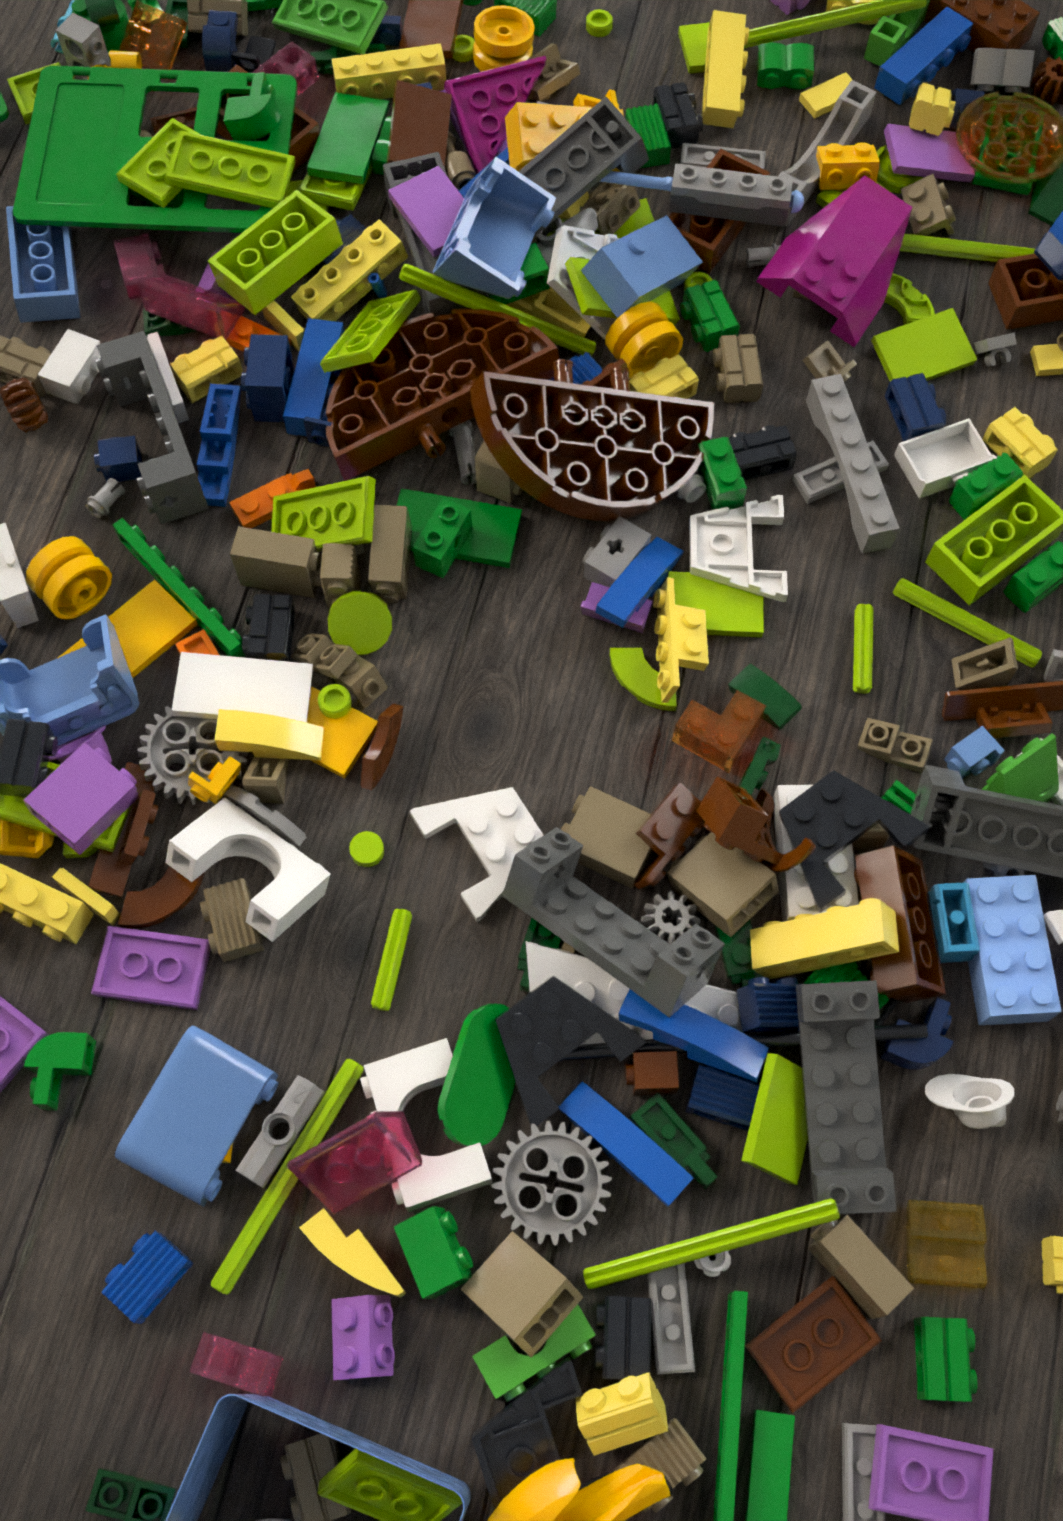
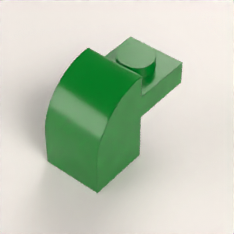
[223,72,281,141]
[24,1032,96,1111]

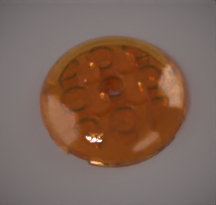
[956,92,1063,185]

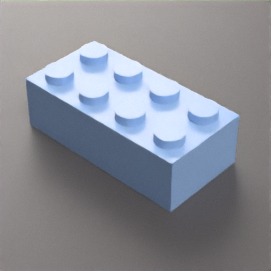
[963,875,1061,1025]

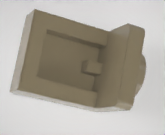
[802,340,857,382]
[333,655,388,708]

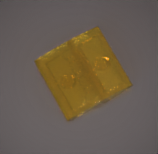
[906,1200,988,1289]

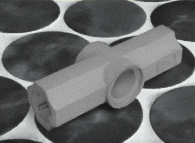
[236,1075,325,1188]

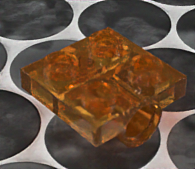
[119,0,188,70]

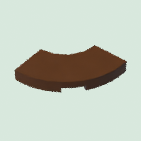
[360,704,404,790]
[118,866,205,928]

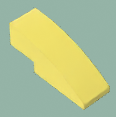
[506,286,591,337]
[215,709,324,760]
[299,1208,406,1298]

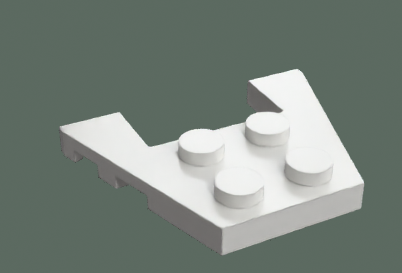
[547,225,620,340]
[689,495,788,602]
[410,787,544,922]

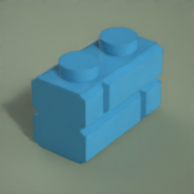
[928,882,980,963]

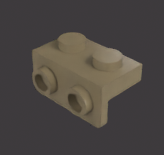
[527,43,581,102]
[901,174,956,236]

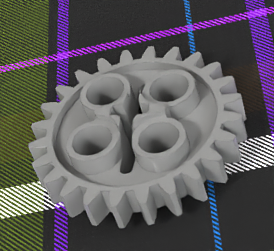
[138,706,249,805]
[492,1121,612,1245]

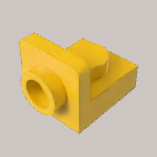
[188,756,241,804]

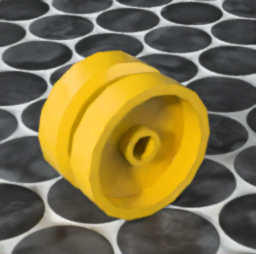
[473,5,535,72]
[605,301,683,379]
[25,536,112,620]

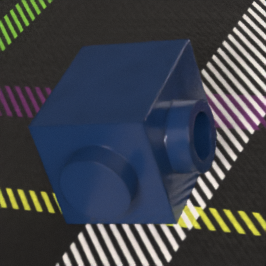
[94,435,143,482]

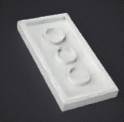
[172,652,313,722]

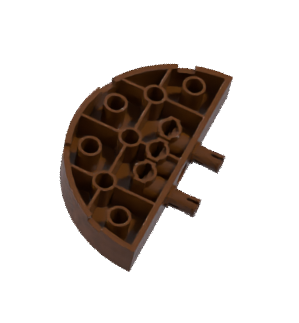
[326,309,559,481]
[470,359,714,521]

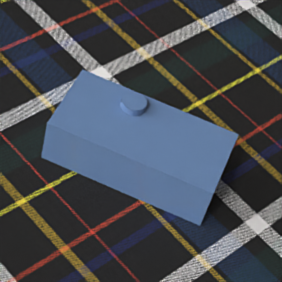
[6,206,81,323]
[581,215,703,318]

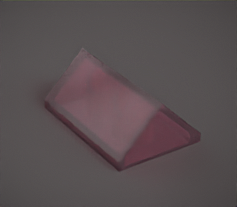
[138,275,245,340]
[287,1111,423,1214]

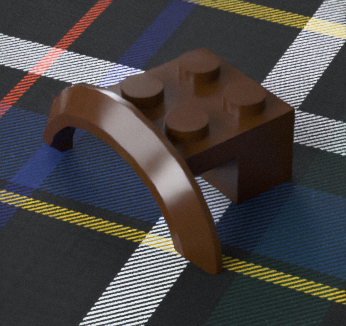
[697,776,816,872]

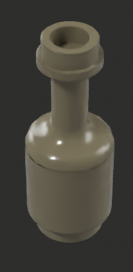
[445,130,477,191]

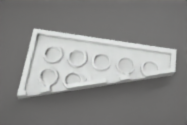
[526,941,742,1045]

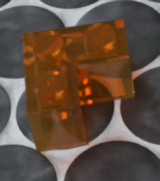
[672,690,766,773]

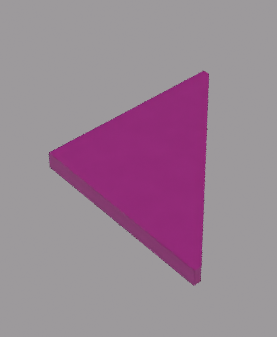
[444,56,547,174]

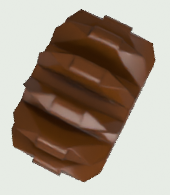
[1030,56,1063,106]
[0,377,48,433]

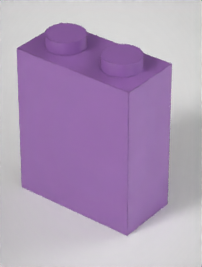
[23,742,139,855]

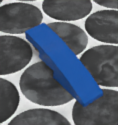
[196,383,241,507]
[595,537,684,628]
[618,989,769,1082]
[559,1081,693,1207]

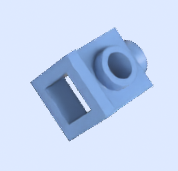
[944,726,1005,779]

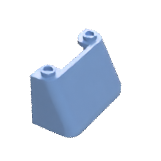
[433,157,556,299]
[0,614,139,746]
[115,1025,278,1207]

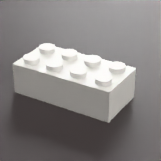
[773,785,859,922]

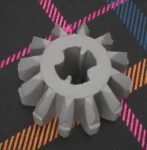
[641,891,700,944]

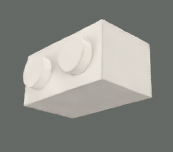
[38,329,101,405]

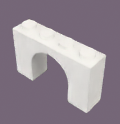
[165,798,331,942]
[360,1038,492,1212]

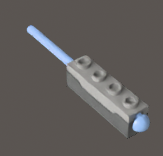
[599,164,804,227]

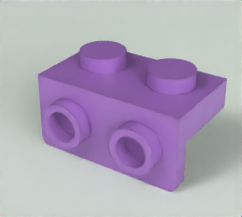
[332,1295,395,1380]

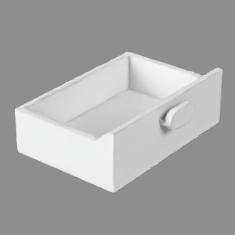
[894,418,997,499]
[0,523,39,628]

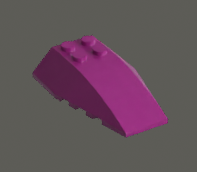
[756,175,913,347]

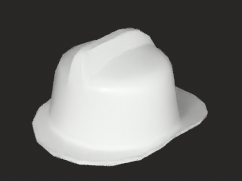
[925,1074,1015,1129]

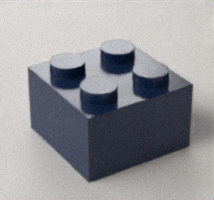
[241,334,295,422]

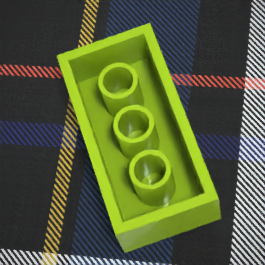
[207,190,343,315]
[925,475,1063,606]

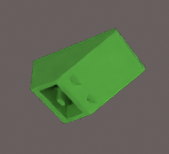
[982,733,1059,803]

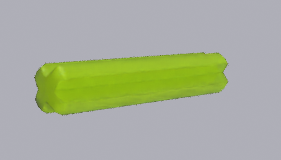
[853,604,873,694]
[371,909,412,1011]

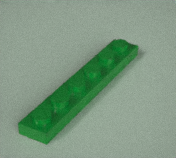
[112,518,246,658]

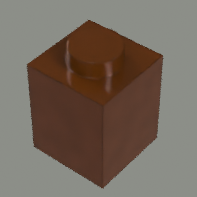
[625,1051,679,1096]

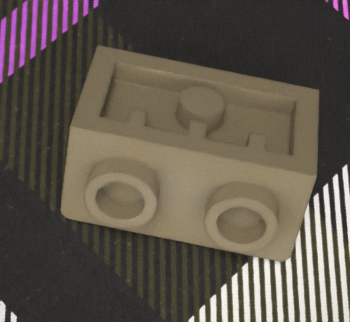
[579,182,640,236]

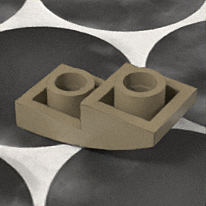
[291,633,357,679]
[858,718,933,773]

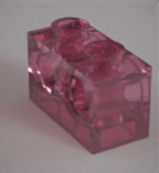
[252,42,319,97]
[190,1332,284,1396]

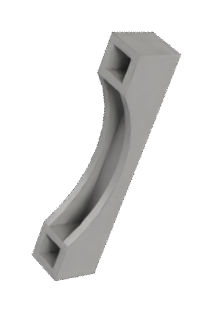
[778,80,877,227]
[806,374,900,554]

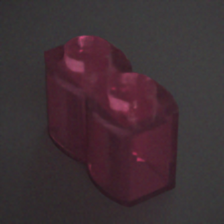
[114,233,167,300]

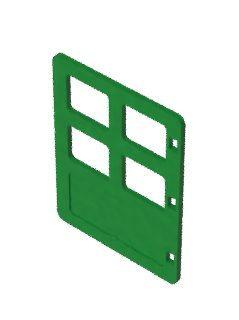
[13,66,297,233]

